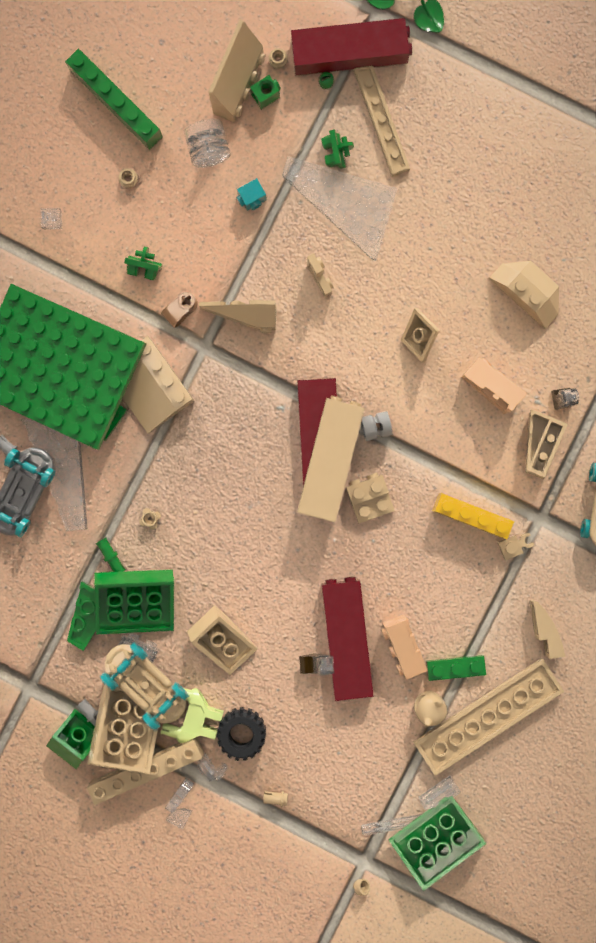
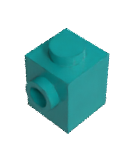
[236,178,267,211]

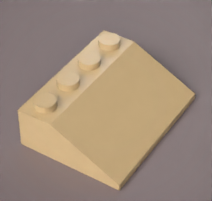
[208,20,265,122]
[123,336,194,434]
[87,685,158,774]

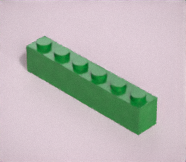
[65,48,163,150]

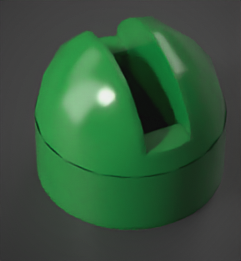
[319,72,334,89]

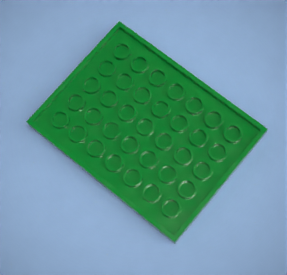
[0,284,146,450]

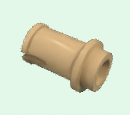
[263,791,288,807]

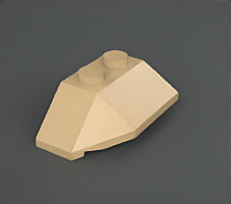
[489,261,559,329]

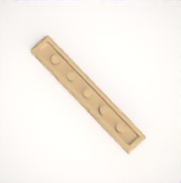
[354,66,410,177]

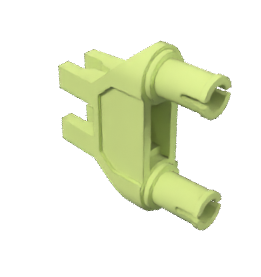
[160,688,224,743]

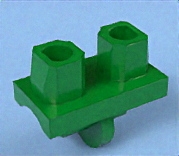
[321,129,354,169]
[124,246,163,280]

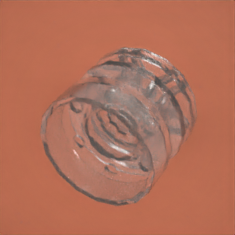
[184,119,231,167]

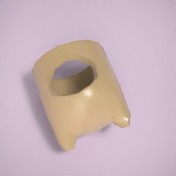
[414,691,447,727]

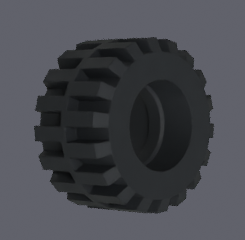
[217,707,266,761]

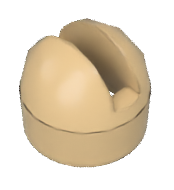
[353,879,370,896]

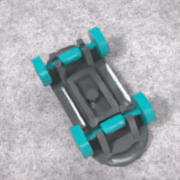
[0,448,56,538]

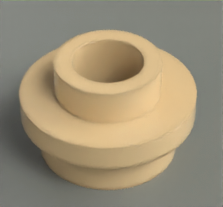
[269,48,288,68]
[119,168,138,188]

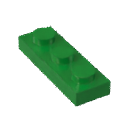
[426,655,486,681]

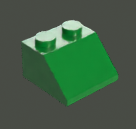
[46,709,95,769]

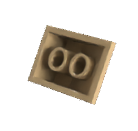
[187,605,257,675]

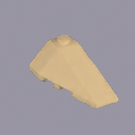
[199,300,276,333]

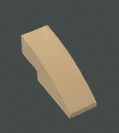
[530,600,565,659]

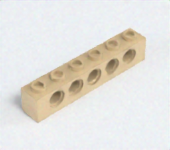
[87,737,204,805]

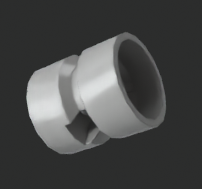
[361,411,393,441]

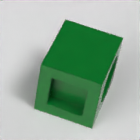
[250,75,281,110]

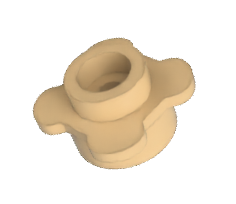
[139,508,161,530]

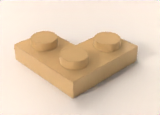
[307,253,333,298]

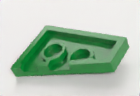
[67,581,96,651]

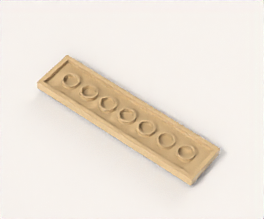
[413,658,564,776]

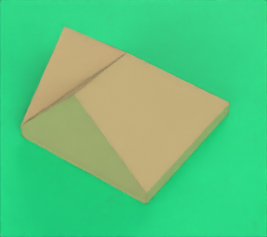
[401,308,439,363]

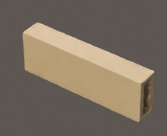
[297,396,365,522]

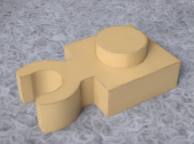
[497,533,535,560]

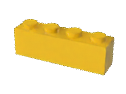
[432,493,514,539]

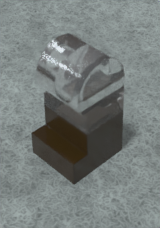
[551,388,579,410]
[299,653,334,675]

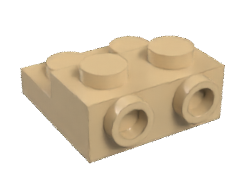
[346,473,395,523]

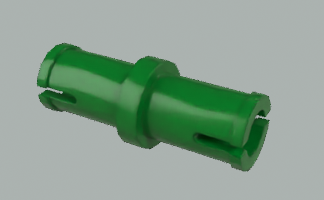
[95,537,126,572]

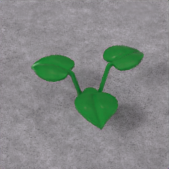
[367,0,444,33]

